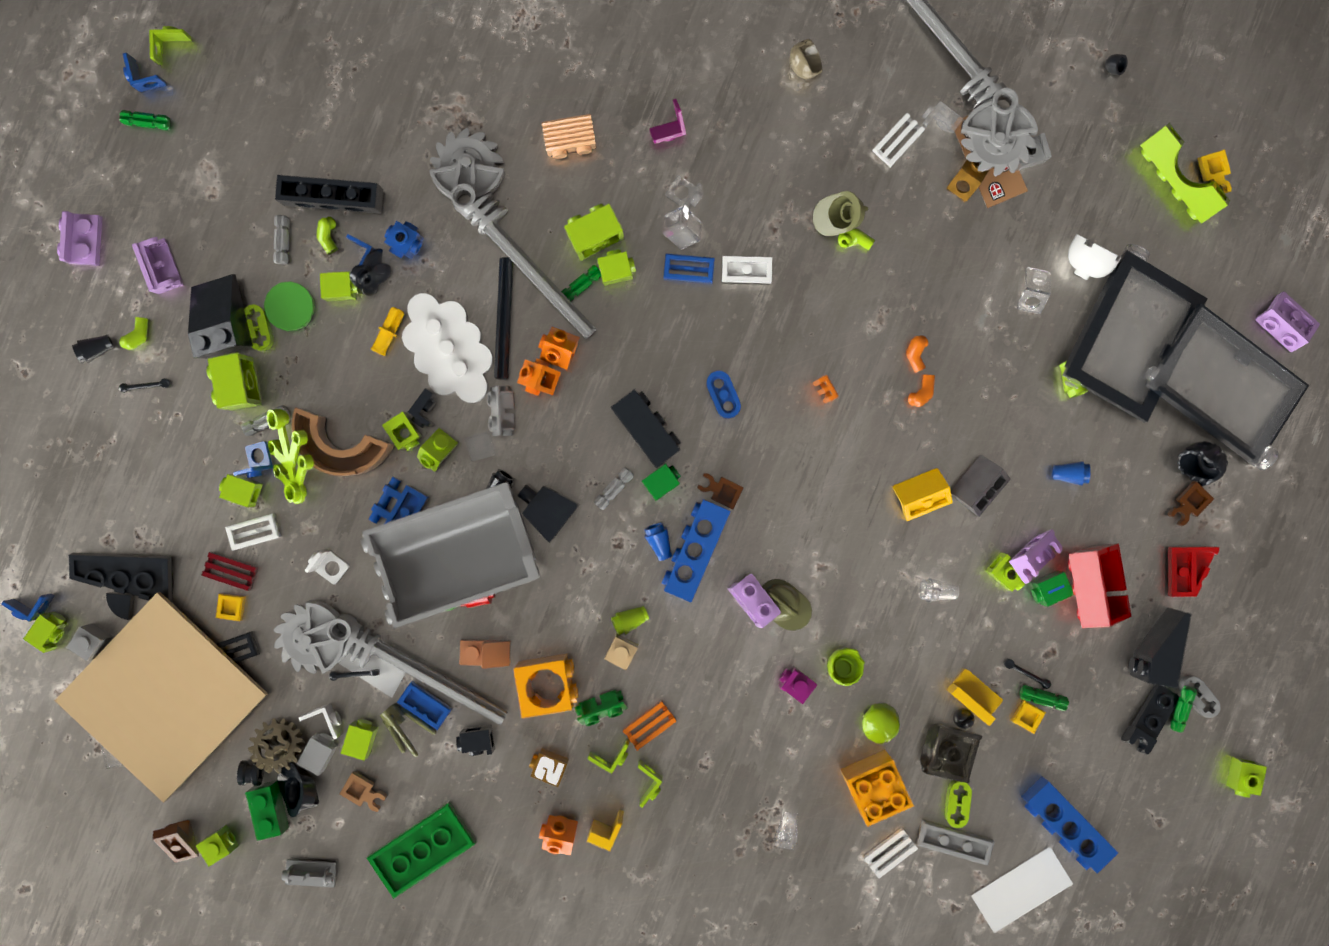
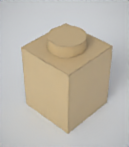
[604,634,638,671]

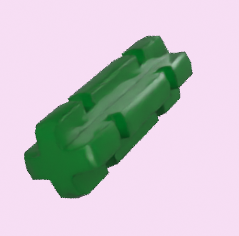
[119,110,171,130]
[561,265,602,302]
[1019,685,1069,711]
[1170,685,1197,733]

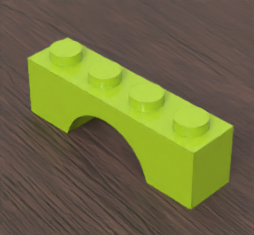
[1140,122,1230,224]

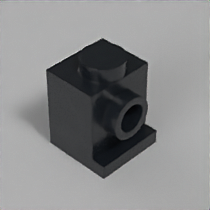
[456,725,495,756]

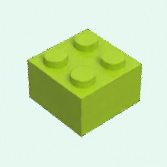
[564,203,624,261]
[206,353,262,411]

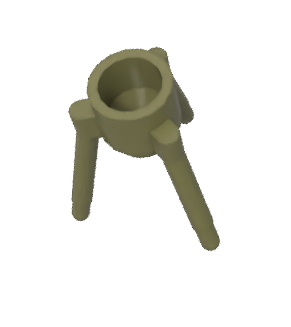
[380,703,436,757]

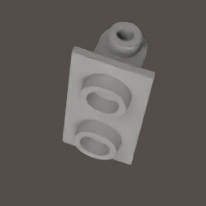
[487,386,515,436]
[282,859,336,888]

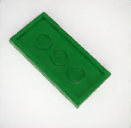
[367,801,477,899]

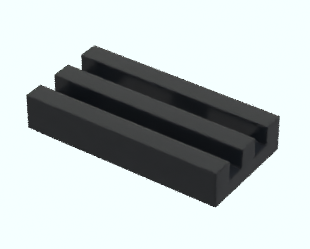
[216,631,260,663]

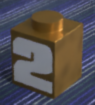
[529,748,569,787]

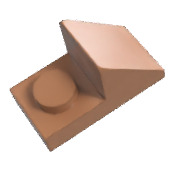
[459,639,511,668]

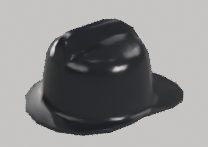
[277,762,319,817]

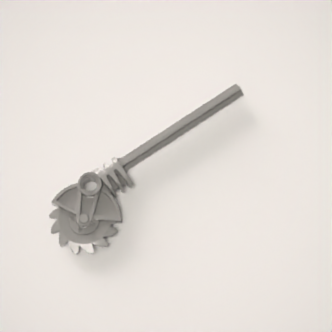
[906,0,1038,176]
[429,128,596,339]
[274,600,508,725]

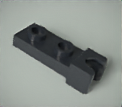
[1122,685,1180,755]

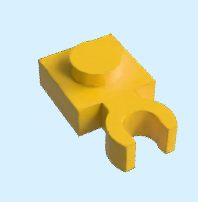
[1197,149,1232,193]

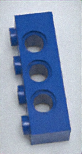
[661,499,731,603]
[1021,776,1118,874]

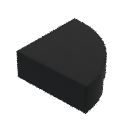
[106,592,134,620]

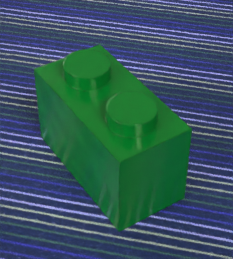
[245,780,289,841]

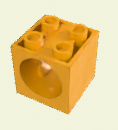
[513,653,579,718]
[840,750,914,827]

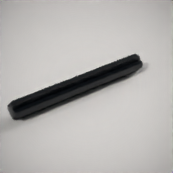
[494,257,513,380]

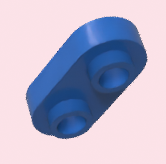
[706,371,741,419]

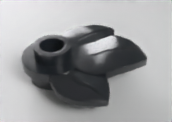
[350,248,391,296]

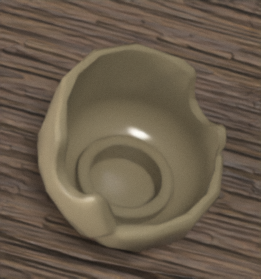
[789,39,823,80]

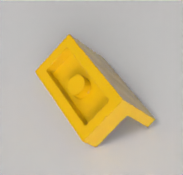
[893,468,953,521]
[947,669,1003,726]
[587,809,624,851]

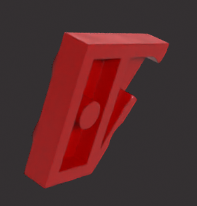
[1168,546,1219,597]

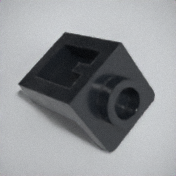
[408,388,437,428]

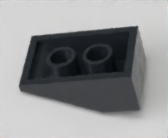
[188,274,253,359]
[1129,608,1191,689]

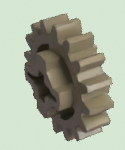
[248,718,305,774]

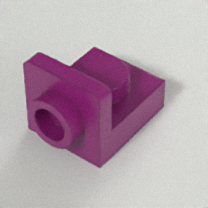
[779,666,817,704]

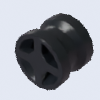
[237,760,264,786]

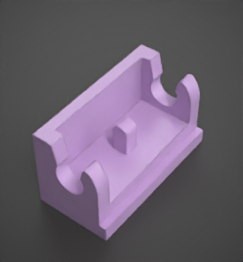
[132,237,184,294]
[1009,529,1063,584]

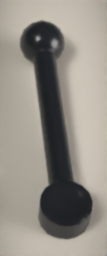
[119,378,171,393]
[1004,659,1051,689]
[329,669,380,681]

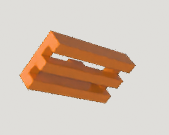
[813,375,839,404]
[623,701,677,751]

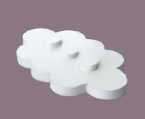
[402,293,493,403]

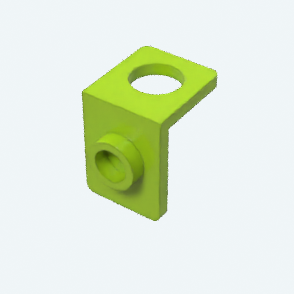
[149,26,191,65]
[587,739,630,774]
[637,760,663,808]

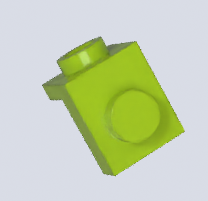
[417,428,458,472]

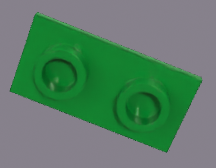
[575,689,628,726]

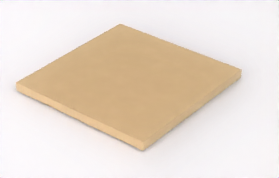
[55,592,268,803]

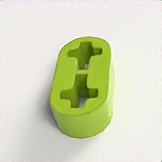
[244,304,274,351]
[944,779,972,828]

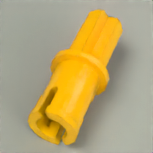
[370,307,404,356]

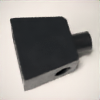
[518,484,580,543]

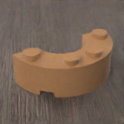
[292,407,394,476]

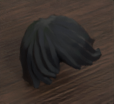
[1177,441,1228,487]

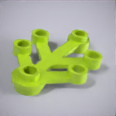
[267,408,314,504]

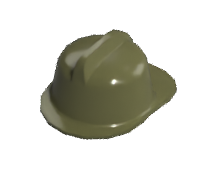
[813,191,869,236]
[762,579,812,631]

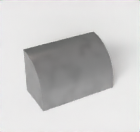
[951,455,1011,517]

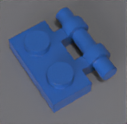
[368,476,429,524]

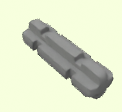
[273,215,290,264]
[241,405,290,436]
[594,468,634,510]

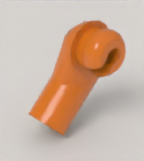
[906,335,928,373]
[908,374,935,407]

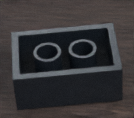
[611,389,681,468]

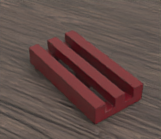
[201,552,258,591]

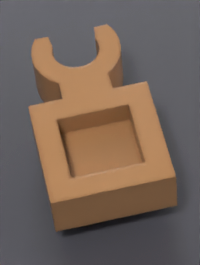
[340,771,387,812]

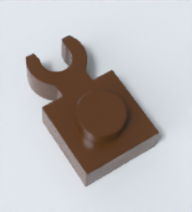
[697,473,744,509]
[1167,482,1214,526]

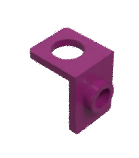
[649,99,686,143]

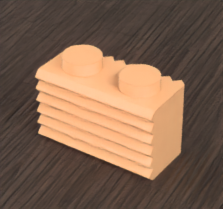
[542,114,597,159]

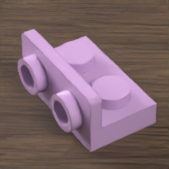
[57,211,102,266]
[1256,291,1320,352]
[727,574,781,628]

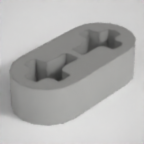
[1178,675,1221,718]

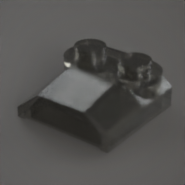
[920,723,983,783]

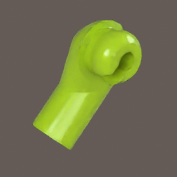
[316,216,338,255]
[838,228,875,250]
[119,317,148,350]

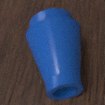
[1052,461,1091,486]
[644,522,672,561]

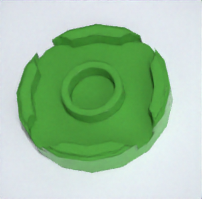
[264,281,315,331]

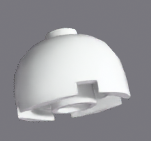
[1068,234,1122,280]

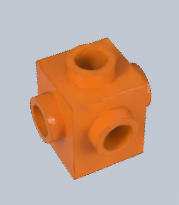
[538,327,580,370]
[517,358,561,396]
[539,815,578,855]

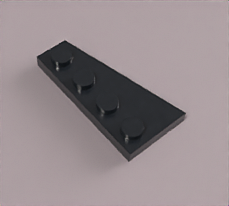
[69,553,172,603]

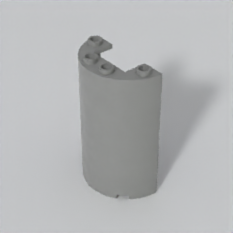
[361,482,540,628]

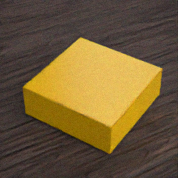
[215,593,246,621]
[1011,699,1046,734]

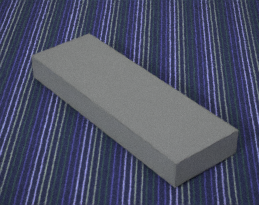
[915,819,995,865]

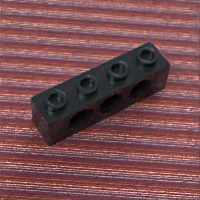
[275,175,384,214]

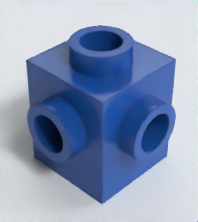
[384,221,423,259]

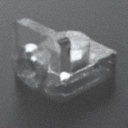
[922,101,963,133]

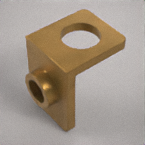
[947,159,990,201]

